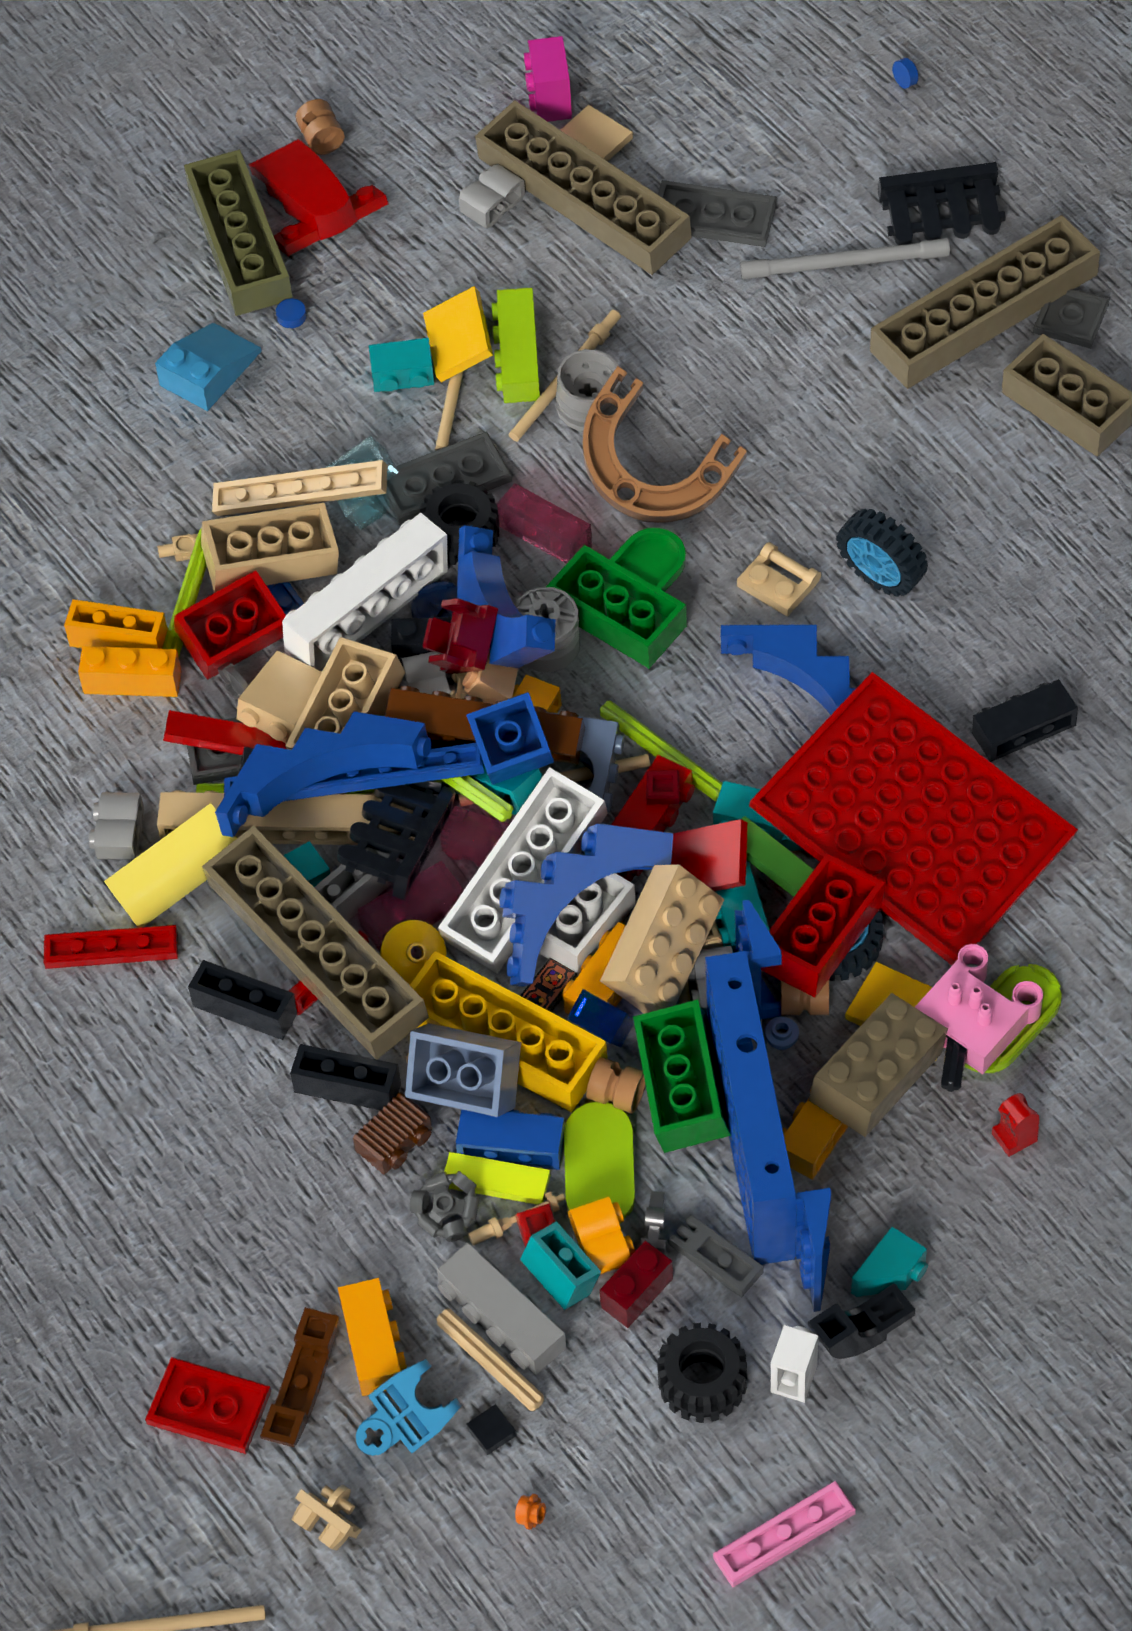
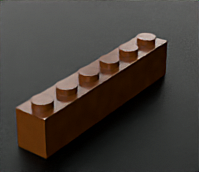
[385,686,585,765]

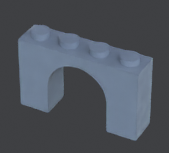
[547,712,625,825]

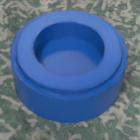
[892,58,919,89]
[276,298,307,328]

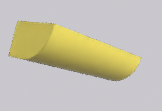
[104,803,237,927]

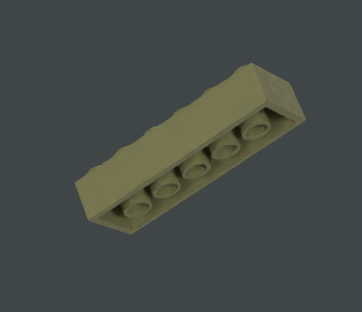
[184,149,292,316]

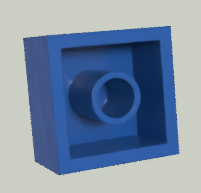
[466,692,554,785]

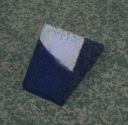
[567,989,634,1047]

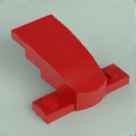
[249,139,388,256]

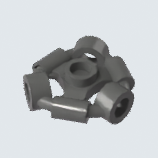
[410,1171,480,1242]

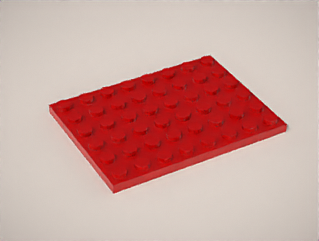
[749,672,1078,965]

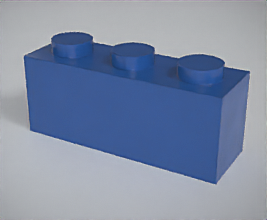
[456,1109,565,1170]

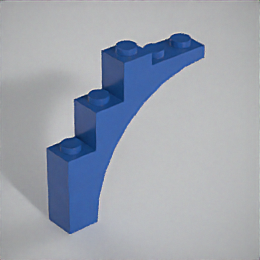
[499,823,673,987]

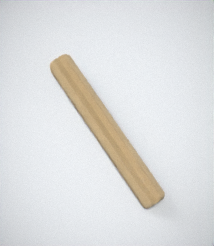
[436,1308,544,1411]

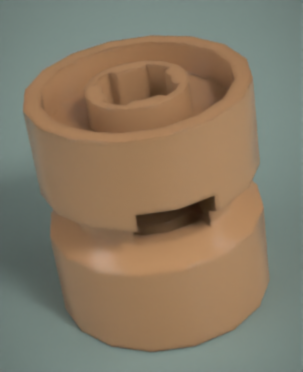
[295,99,345,155]
[781,980,829,1015]
[586,1057,645,1114]

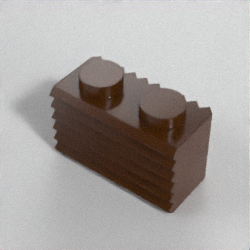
[353,1092,432,1175]

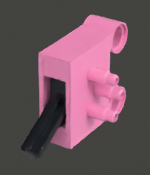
[915,944,1043,1092]

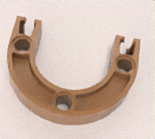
[583,366,747,523]

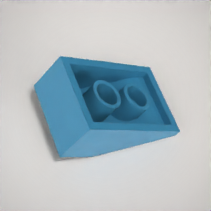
[155,323,262,411]

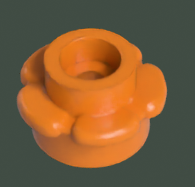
[515,1494,546,1530]

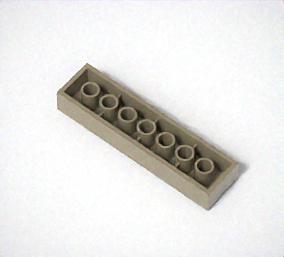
[475,100,692,275]
[870,215,1100,389]
[202,826,429,1060]

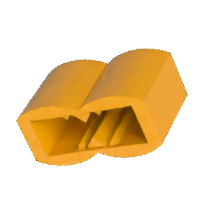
[568,1196,635,1275]

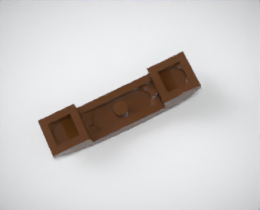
[260,1307,339,1448]

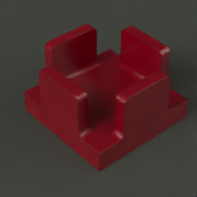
[423,598,498,674]

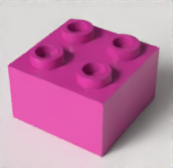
[524,36,572,122]

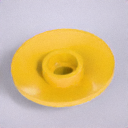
[380,920,446,985]

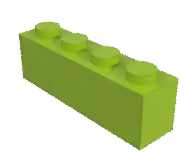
[491,288,540,403]

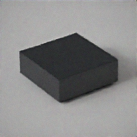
[466,1404,517,1455]

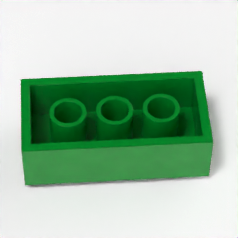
[633,999,731,1153]

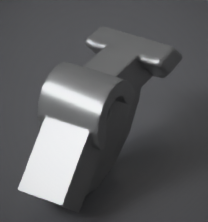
[217,662,248,699]
[640,1191,666,1254]

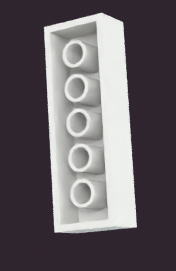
[282,513,448,671]
[438,767,608,974]

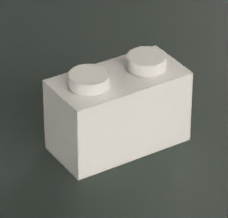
[771,1325,818,1403]

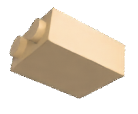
[236,651,322,743]

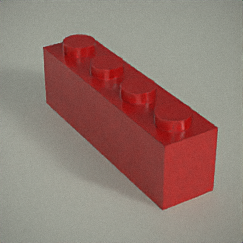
[611,755,695,882]

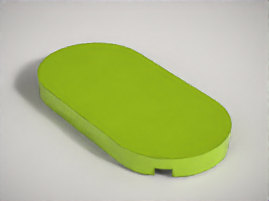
[964,964,1061,1073]
[564,1102,635,1224]

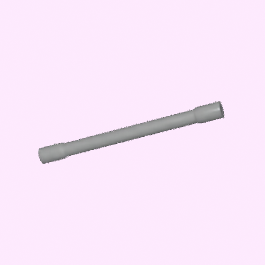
[740,238,950,280]

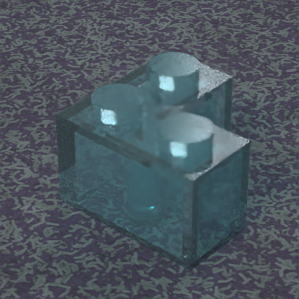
[325,436,399,530]

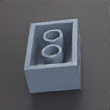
[405,1023,521,1117]

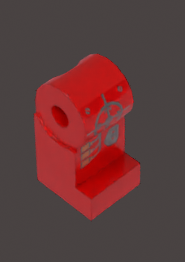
[992,1093,1039,1157]

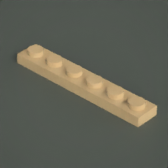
[212,460,387,516]

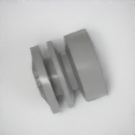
[555,349,621,431]
[514,587,580,672]

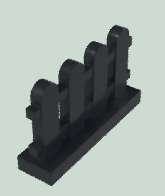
[878,162,1006,245]
[337,785,456,901]

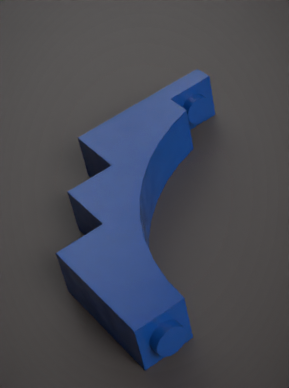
[457,525,556,668]
[721,625,856,715]
[215,711,431,837]

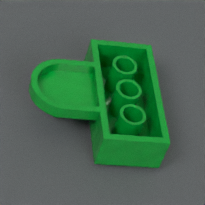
[546,528,687,669]

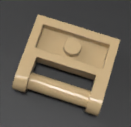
[737,542,821,617]

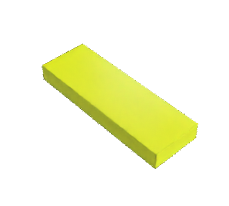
[444,1152,551,1205]

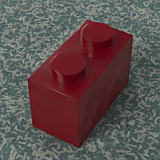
[600,1240,673,1328]

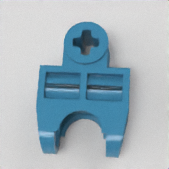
[356,1359,462,1456]

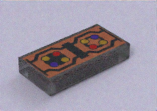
[520,958,578,1012]

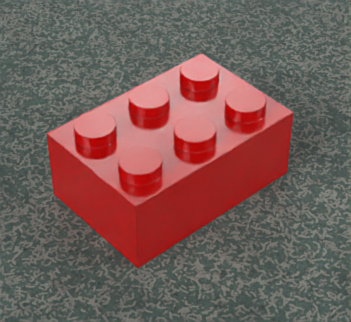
[174,570,286,680]

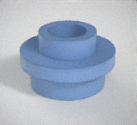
[765,1017,799,1050]

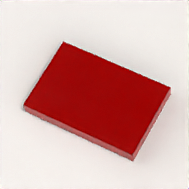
[671,819,748,892]
[145,1357,271,1454]

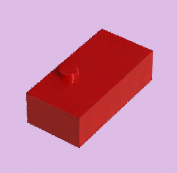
[761,853,885,998]

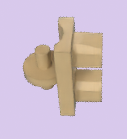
[291,1485,362,1551]

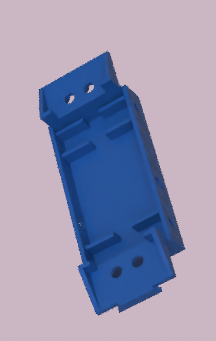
[705,900,832,1312]

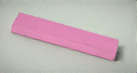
[713,1481,856,1588]

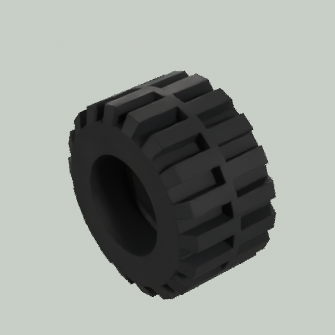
[420,480,500,565]
[657,1323,747,1423]

